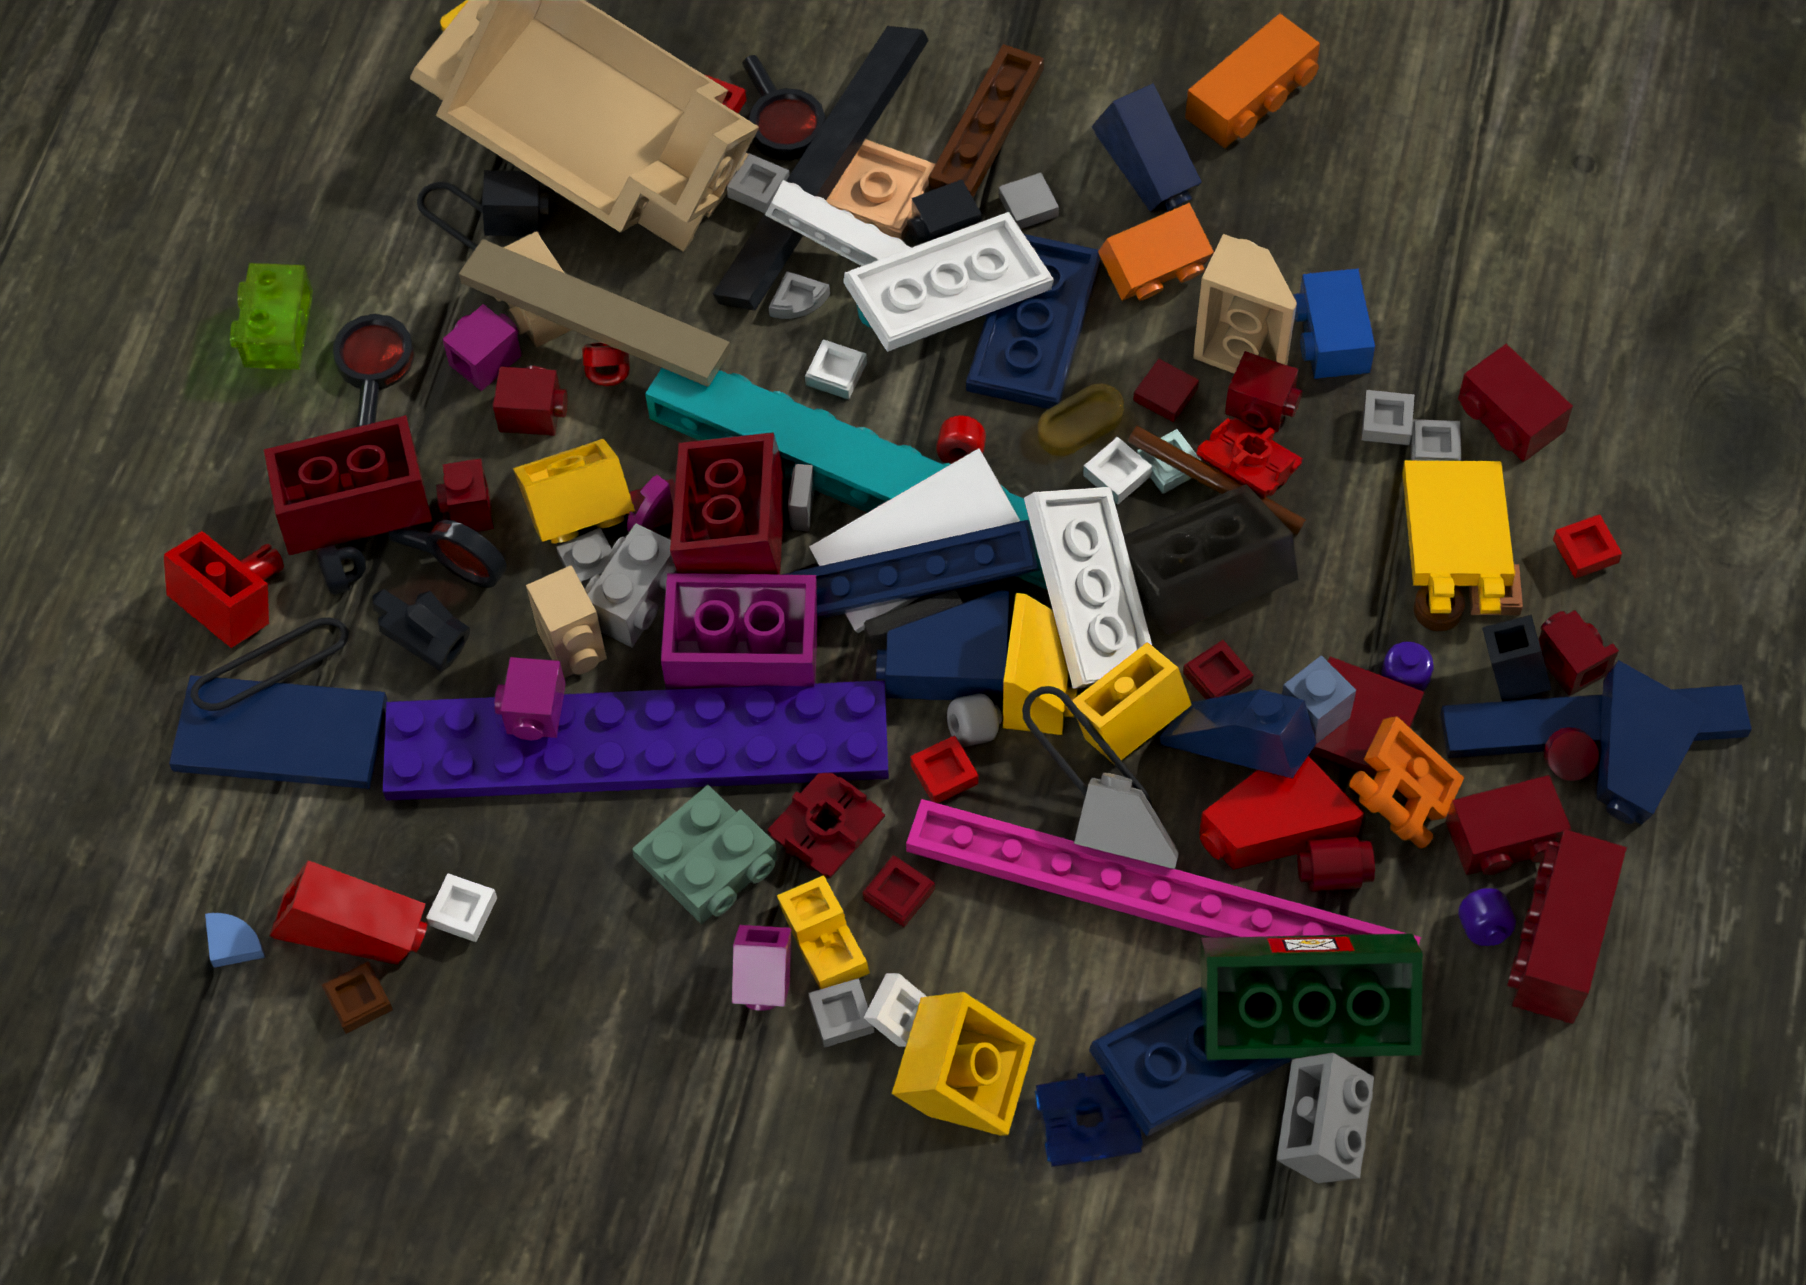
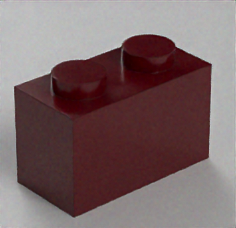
[1458,344,1573,462]
[1445,775,1571,876]

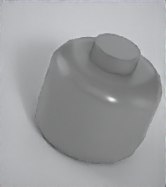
[947,693,1002,747]

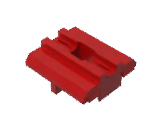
[1196,418,1303,498]

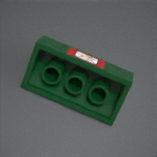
[1201,934,1423,1060]

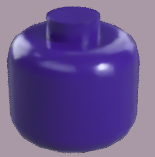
[1382,642,1434,691]
[1458,888,1516,946]

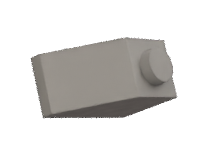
[1074,773,1179,869]

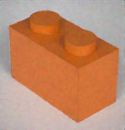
[1098,203,1214,301]

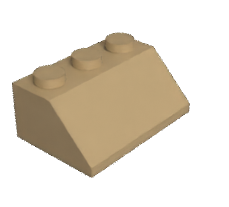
[1193,234,1297,373]

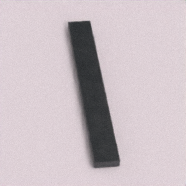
[713,26,929,311]

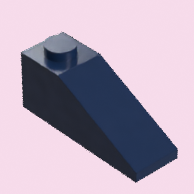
[1160,689,1317,779]

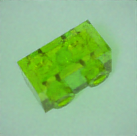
[230,263,313,370]

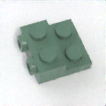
[632,785,777,925]

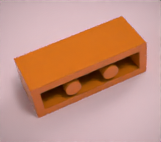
[1185,13,1320,148]

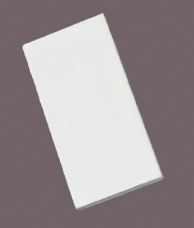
[843,212,1054,352]
[809,448,1020,633]
[1024,487,1152,689]

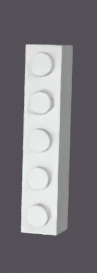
[765,180,911,266]

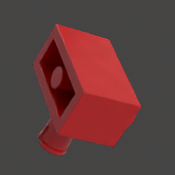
[164,531,284,648]

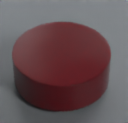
[1544,727,1599,781]

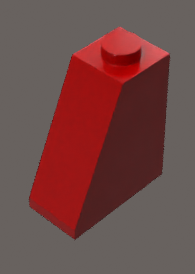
[1199,756,1364,870]
[269,860,427,965]

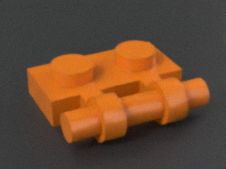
[1349,716,1464,849]

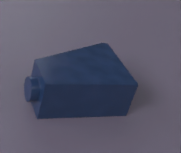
[1092,83,1202,212]
[876,591,1009,702]
[1597,660,1709,825]

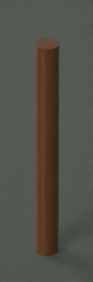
[1128,425,1306,536]

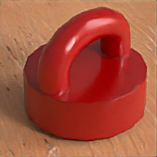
[582,342,630,386]

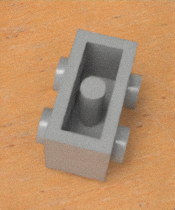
[585,523,677,648]
[1276,1053,1374,1183]

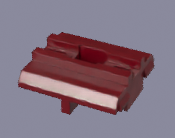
[767,773,885,879]

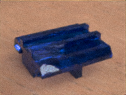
[1034,1073,1143,1167]

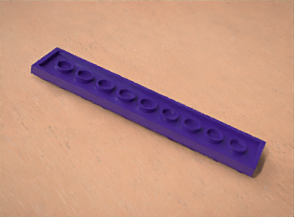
[383,680,889,801]

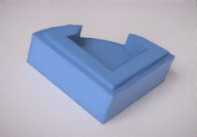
[205,913,265,968]

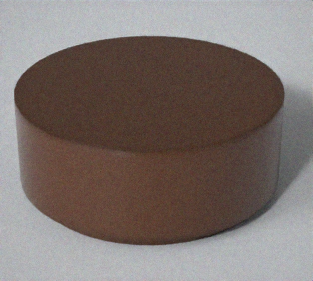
[1413,586,1465,631]

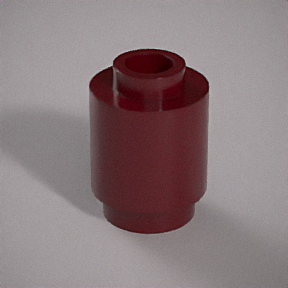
[1297,837,1375,892]

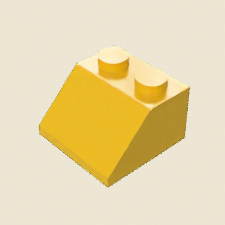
[513,439,635,544]
[1003,593,1078,735]
[892,992,1036,1136]

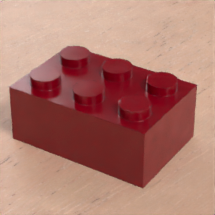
[264,415,432,556]
[670,432,785,575]
[1507,829,1627,1024]

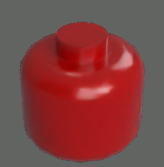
[936,415,986,464]

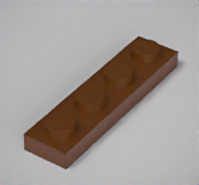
[929,44,1044,198]

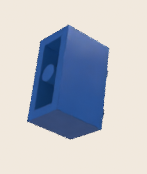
[1293,269,1375,379]

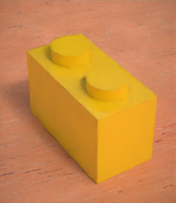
[1072,642,1192,765]

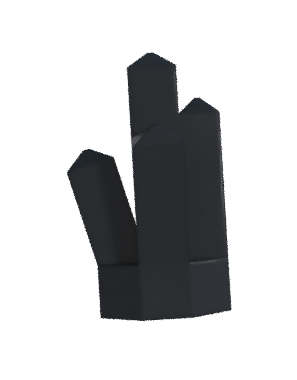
[372,589,470,672]

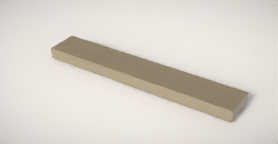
[459,239,731,387]

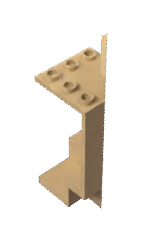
[410,0,759,252]

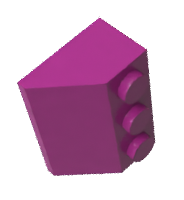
[661,573,817,689]

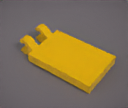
[1402,460,1515,614]

